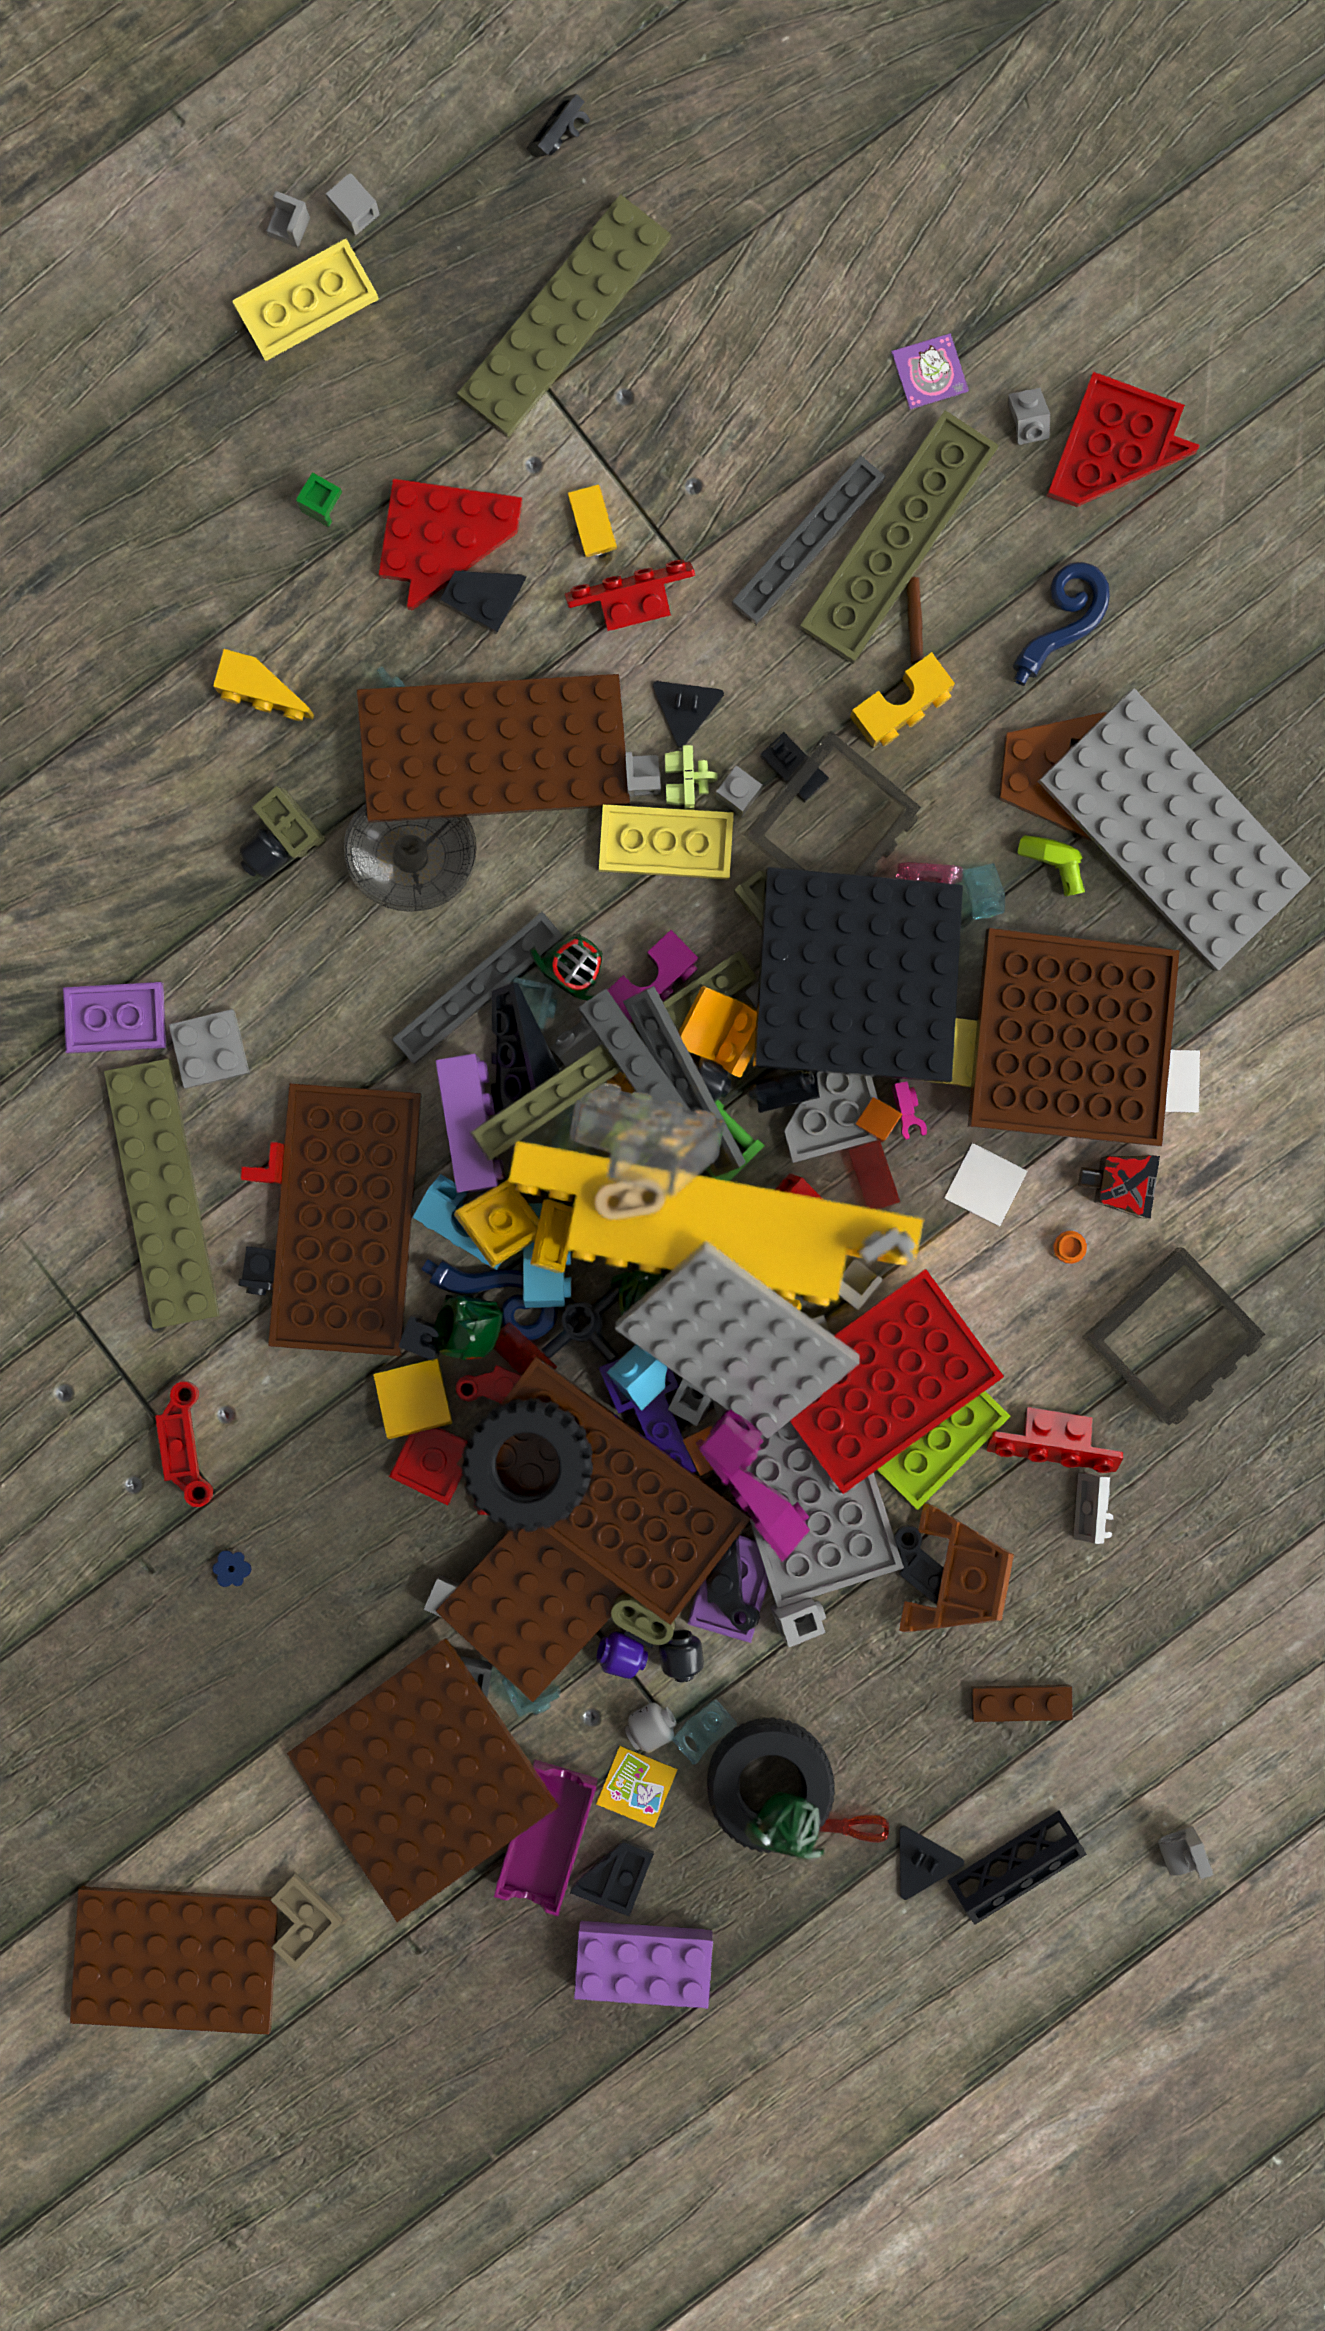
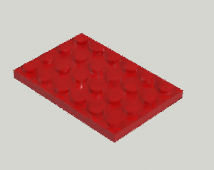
[790,1269,1004,1494]

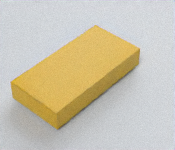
[568,484,617,558]
[530,1199,574,1273]

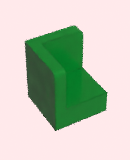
[296,472,342,527]

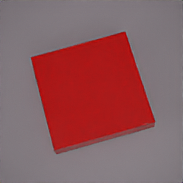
[389,1427,468,1506]

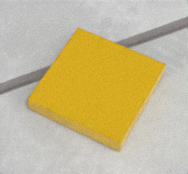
[454,1178,539,1268]
[373,1358,453,1439]

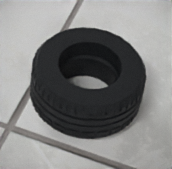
[707,1717,835,1853]

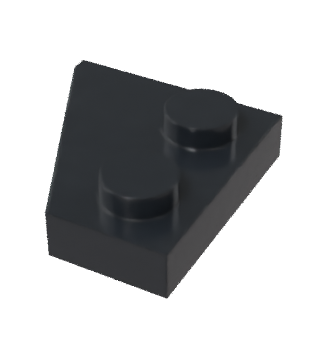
[439,571,527,634]
[570,1839,654,1917]

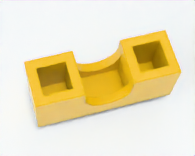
[850,652,955,748]

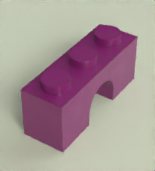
[608,930,698,1023]
[702,1409,764,1475]

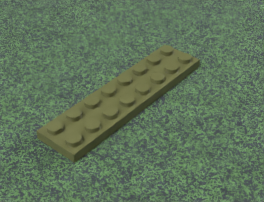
[457,194,671,438]
[800,410,999,664]
[104,1059,220,1329]

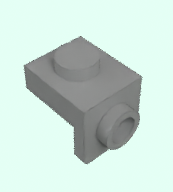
[1008,388,1050,445]
[859,1228,916,1263]

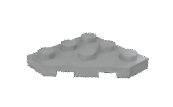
[784,1072,878,1163]

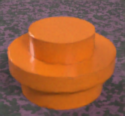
[1053,1231,1087,1264]

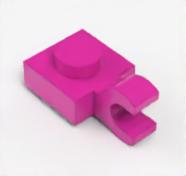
[891,1081,927,1140]

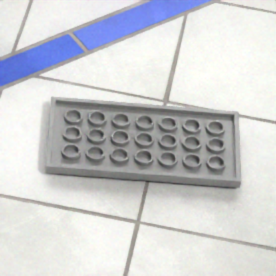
[1037,688,1312,971]
[713,1315,904,1608]

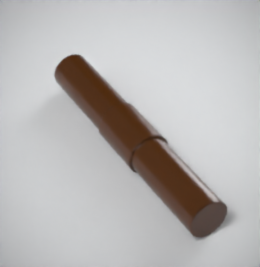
[907,577,924,664]

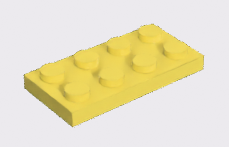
[232,239,379,362]
[599,804,734,880]

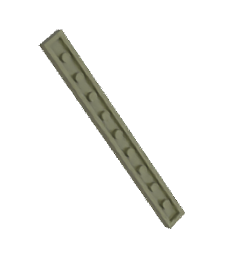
[469,950,757,1161]

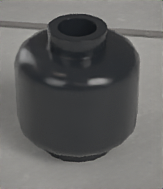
[240,829,288,878]
[693,1056,731,1102]
[659,1630,704,1682]

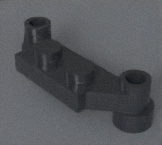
[706,1503,760,1631]
[894,1525,944,1605]

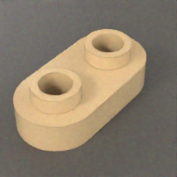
[596,1179,665,1219]

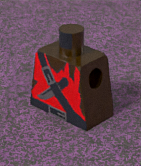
[1078,1155,1160,1219]

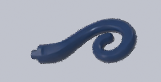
[1013,562,1110,686]
[421,1259,558,1340]

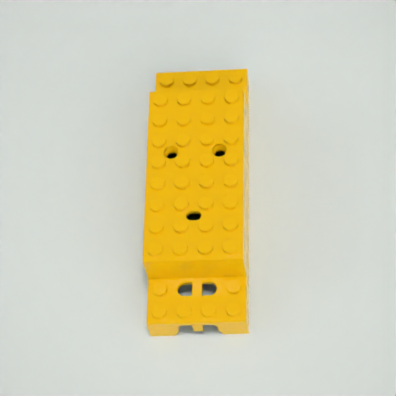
[509,1141,923,1306]

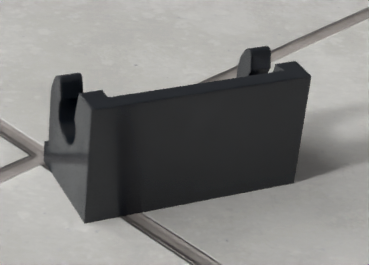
[398,1314,440,1360]

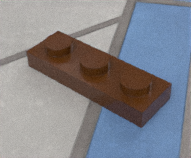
[971,1685,1073,1722]

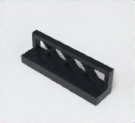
[947,1810,1087,1925]

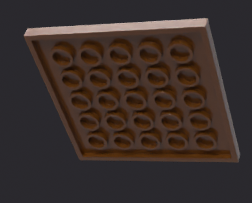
[968,928,1180,1147]
[287,1638,560,1922]

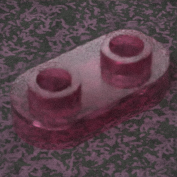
[897,862,963,884]

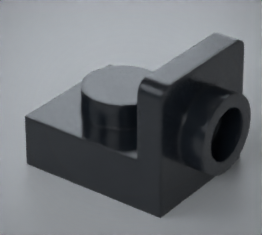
[238,1246,276,1295]

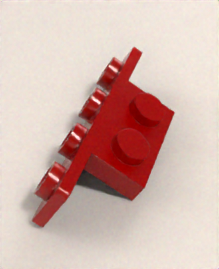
[564,560,695,631]
[987,1407,1123,1473]

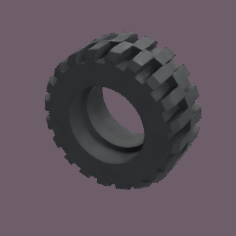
[461,1398,593,1532]

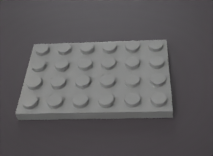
[615,1241,859,1439]

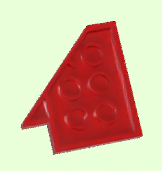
[1047,371,1200,507]
[379,479,523,610]

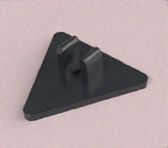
[653,681,724,748]
[900,1825,964,1900]

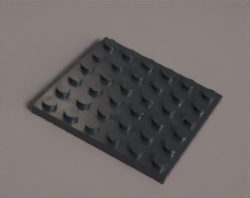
[753,867,963,1083]

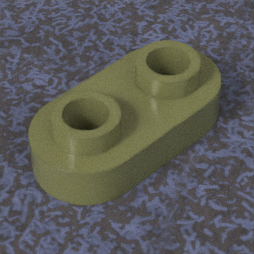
[611,1593,675,1645]

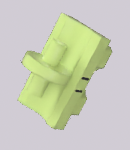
[665,745,718,810]

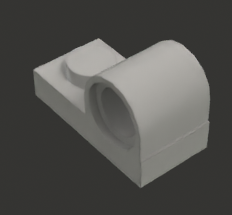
[1158,1826,1213,1879]

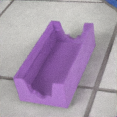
[436,1054,506,1193]
[574,1921,713,2008]

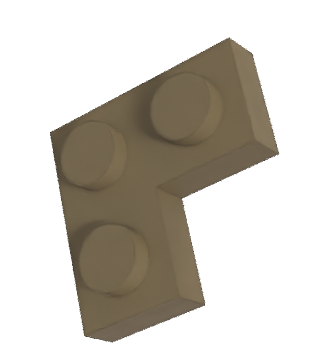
[271,1873,343,1971]

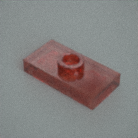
[848,1140,900,1210]
[493,1322,557,1375]

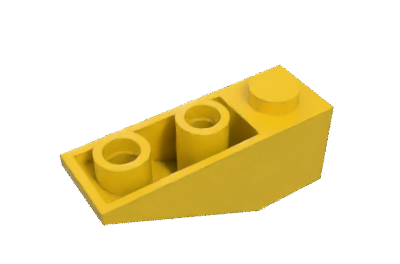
[213,649,314,721]

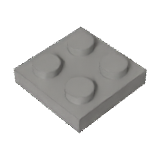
[169,1009,250,1089]

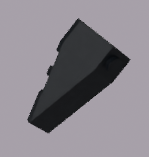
[491,983,569,1115]

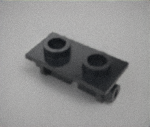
[749,1070,820,1113]

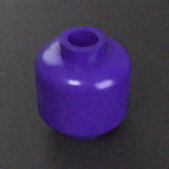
[596,1631,648,1679]

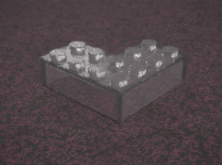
[569,1083,725,1196]

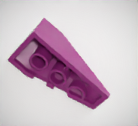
[696,1439,810,1561]

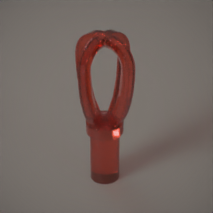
[819,1815,889,1843]

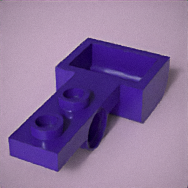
[599,1358,697,1473]

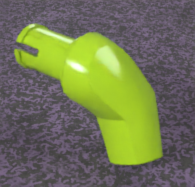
[1018,835,1085,897]

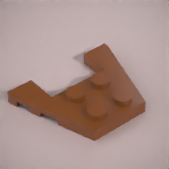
[999,712,1107,841]
[899,1503,1014,1632]

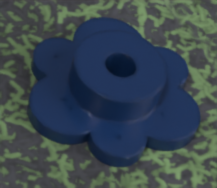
[213,1550,252,1587]

